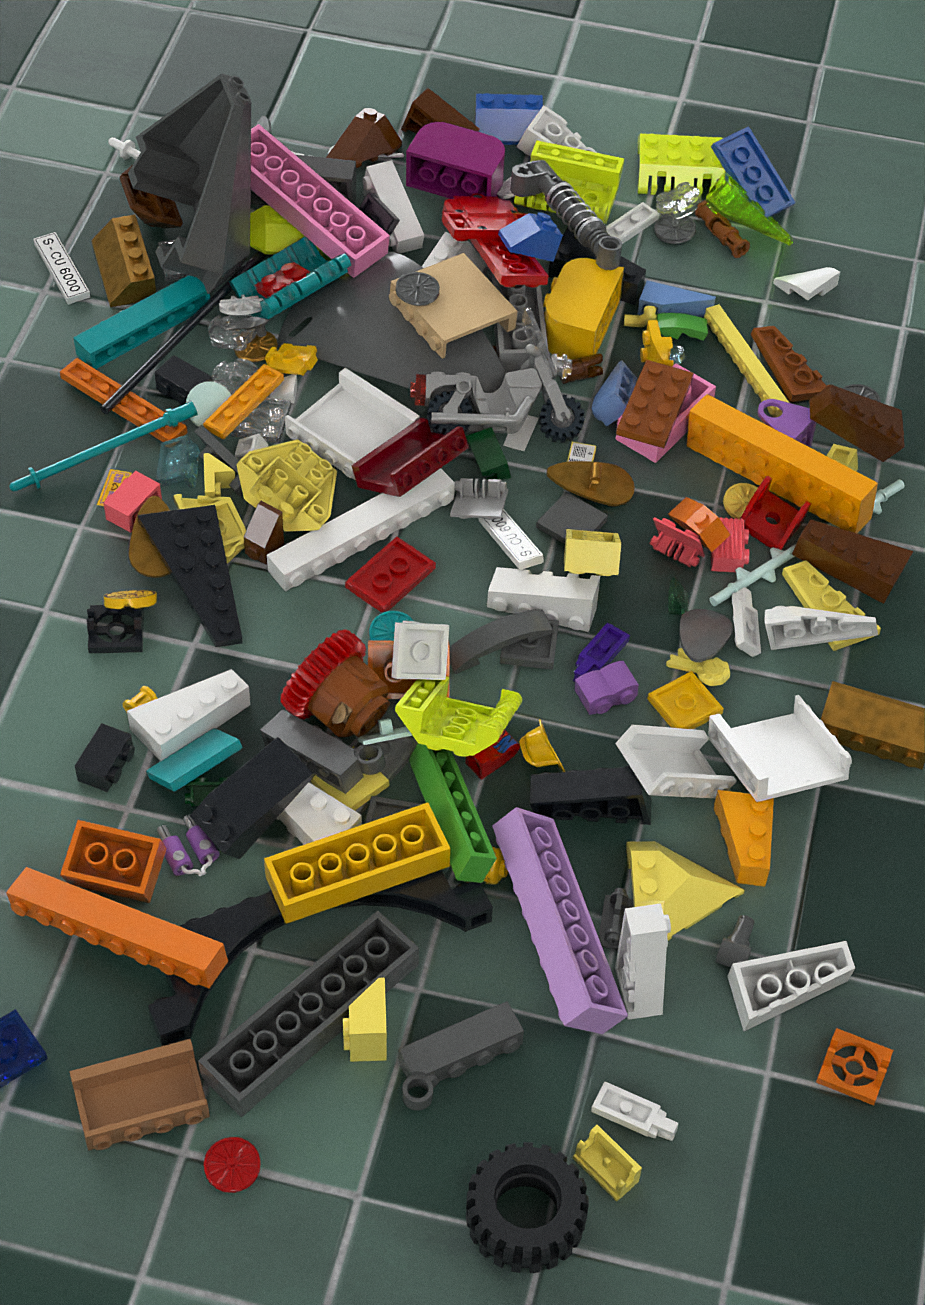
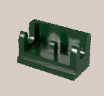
[466,427,511,483]

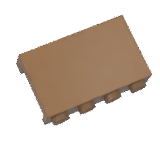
[69,1039,210,1151]

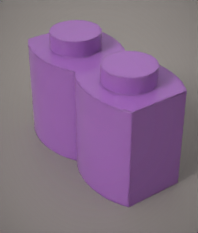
[575,661,639,715]

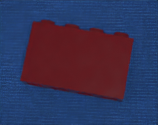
[351,418,469,497]

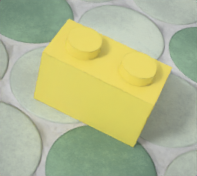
[343,978,387,1062]

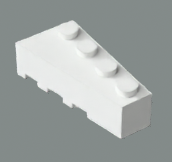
[362,160,424,254]
[487,567,600,632]

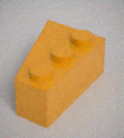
[714,790,774,887]

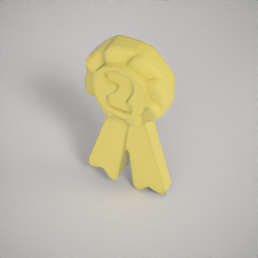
[666,648,730,686]

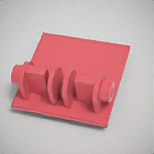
[650,517,705,567]

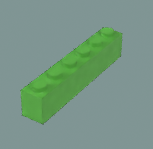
[409,743,497,883]

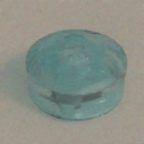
[669,345,686,365]

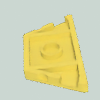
[173,494,246,564]

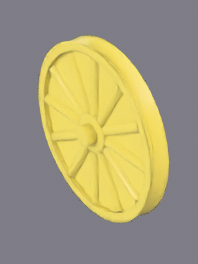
[723,483,758,519]

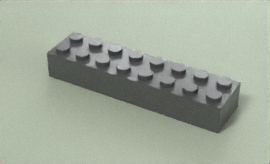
[198,911,419,1117]

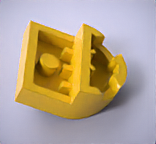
[640,320,674,367]

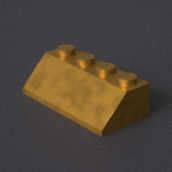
[92,215,156,307]
[821,681,925,769]

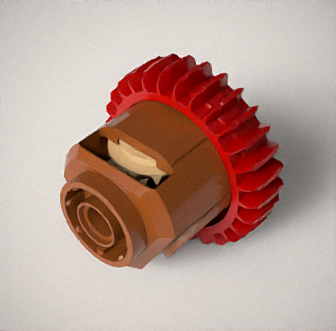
[281,629,390,737]

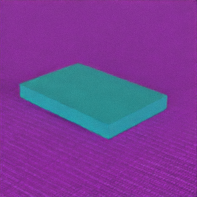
[146,728,243,792]

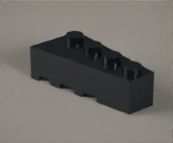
[530,765,651,825]

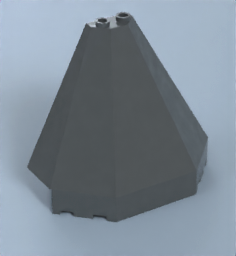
[128,73,251,294]

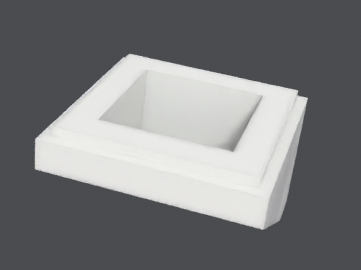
[270,374,297,403]
[235,434,269,461]

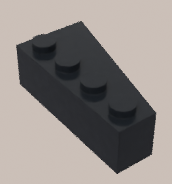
[548,227,646,305]

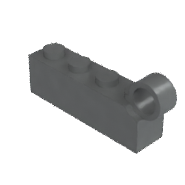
[260,709,386,794]
[398,1001,524,1111]

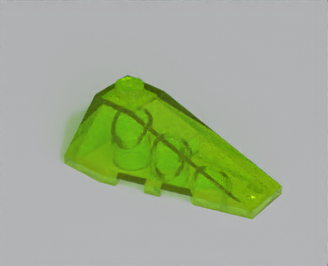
[706,171,793,246]

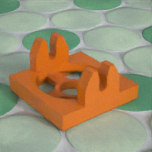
[816,1028,894,1106]

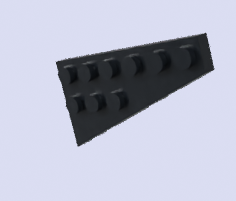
[137,505,242,647]

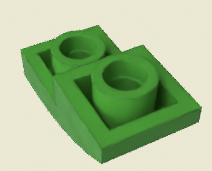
[656,313,708,341]

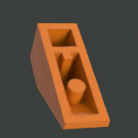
[668,497,731,552]

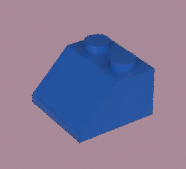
[498,212,563,262]

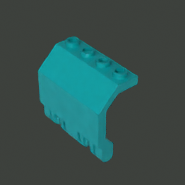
[228,237,351,319]

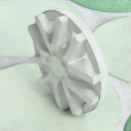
[219,295,263,315]

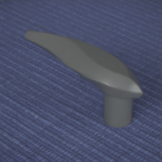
[224,317,269,337]

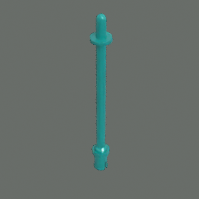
[9,401,198,492]

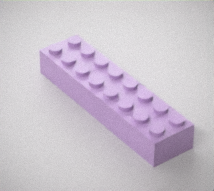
[492,807,628,1034]

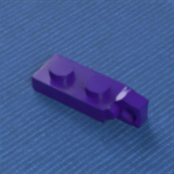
[573,623,630,682]

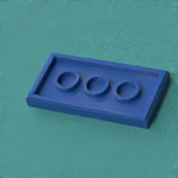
[711,126,796,223]

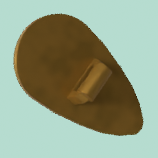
[546,461,635,506]
[129,496,170,578]

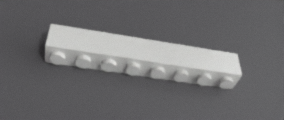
[267,468,455,591]

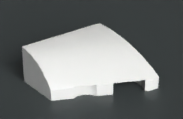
[773,267,840,301]

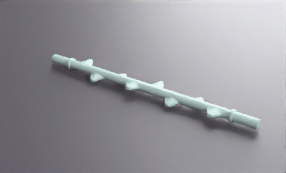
[709,479,905,606]

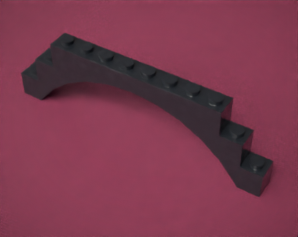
[148,870,493,1046]

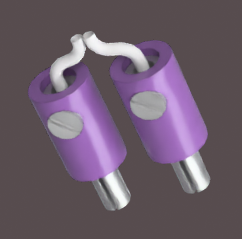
[157,814,220,876]

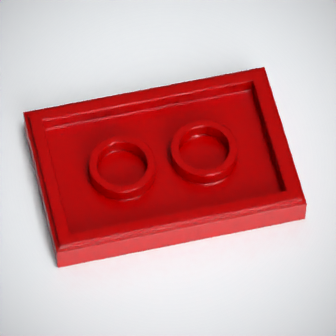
[345,536,436,613]

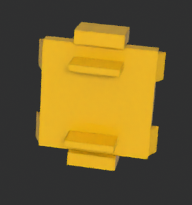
[265,343,318,376]

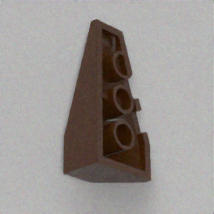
[326,108,402,168]

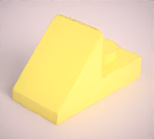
[204,453,235,498]

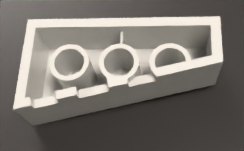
[127,669,250,761]
[276,782,362,845]
[615,904,671,1020]
[727,941,855,1031]

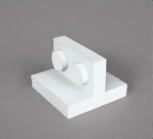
[391,621,449,680]

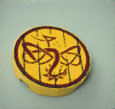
[103,590,157,609]

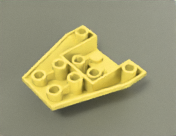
[237,439,337,531]

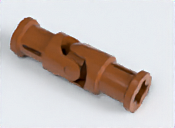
[695,200,750,258]

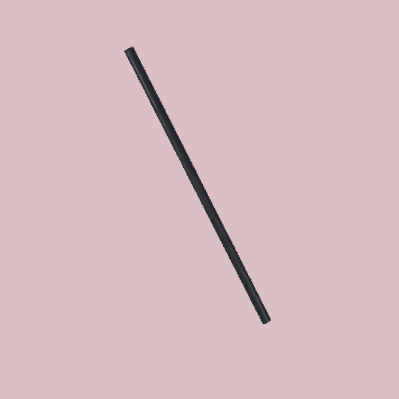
[100,251,268,414]

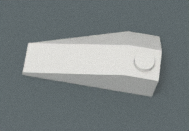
[517,106,597,157]
[765,606,878,650]

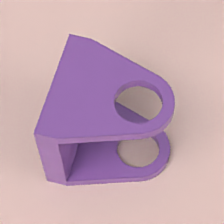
[758,399,816,447]

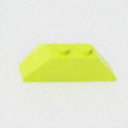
[250,205,320,254]

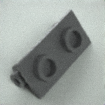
[598,888,633,949]

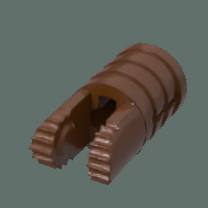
[558,353,603,384]

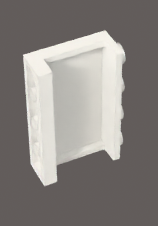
[615,725,736,798]

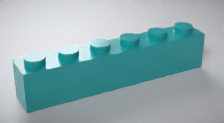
[73,275,210,369]

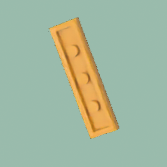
[203,364,284,440]

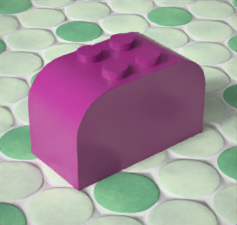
[406,122,505,199]

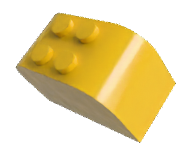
[543,258,624,360]

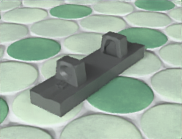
[194,425,243,497]

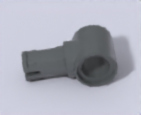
[715,915,754,968]

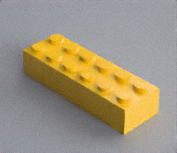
[264,803,451,924]

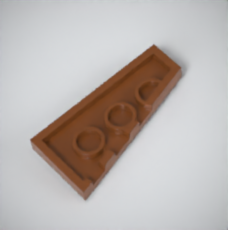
[751,326,830,402]

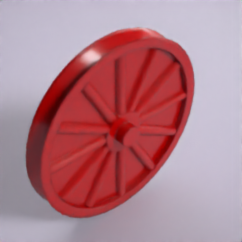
[204,1137,260,1193]

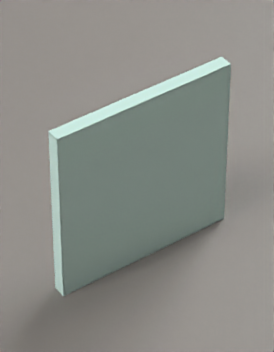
[356,718,412,745]

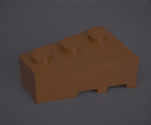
[401,88,480,134]

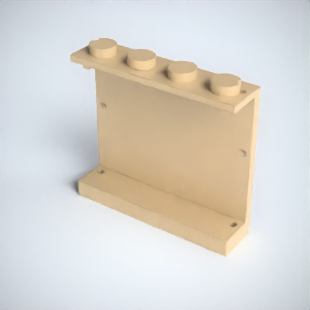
[389,253,518,359]

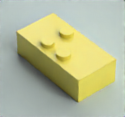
[564,529,621,576]

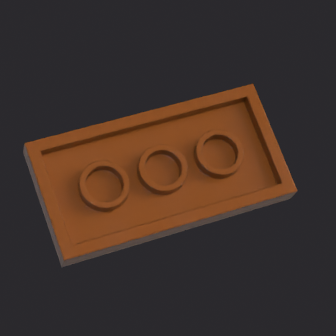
[616,360,694,449]

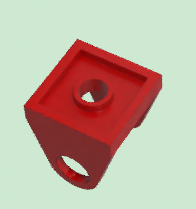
[740,475,812,550]

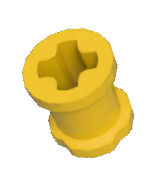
[122,686,158,713]

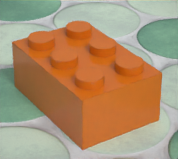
[60,820,166,903]

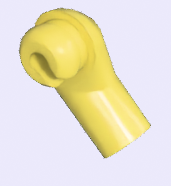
[624,306,657,327]

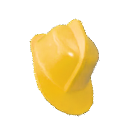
[519,719,565,772]

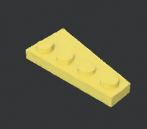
[782,560,881,651]

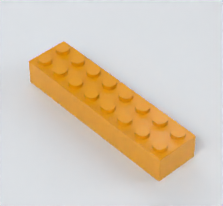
[687,394,878,534]

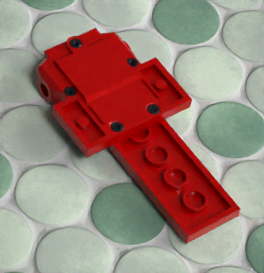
[442,193,548,288]

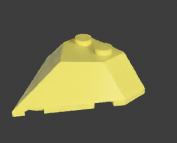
[626,841,745,941]

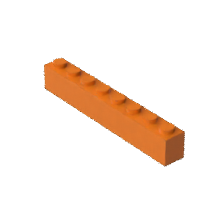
[6,867,228,988]

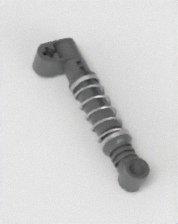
[510,160,622,270]

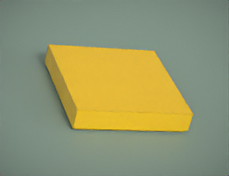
[647,671,724,729]

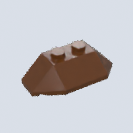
[119,165,183,229]

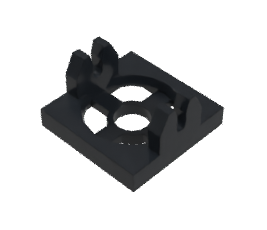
[87,605,144,653]

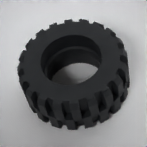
[466,1142,589,1273]

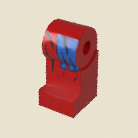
[465,729,520,780]

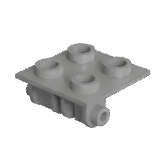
[450,478,509,520]

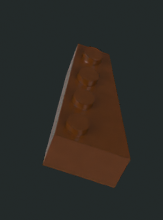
[809,384,905,462]
[792,519,913,604]

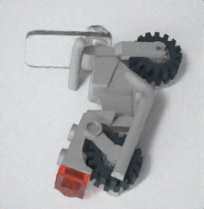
[410,307,585,443]

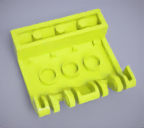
[638,133,730,199]
[514,140,624,224]
[395,676,522,757]

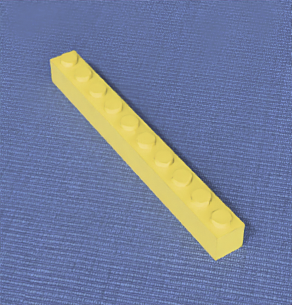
[704,304,789,418]

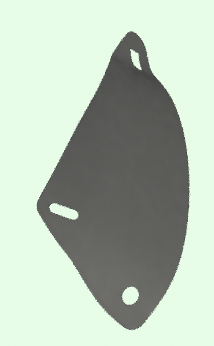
[277,251,506,414]

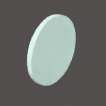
[186,382,231,427]

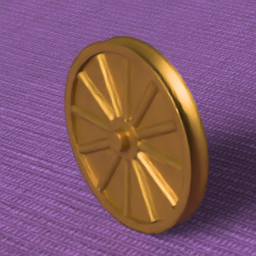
[234,331,278,362]

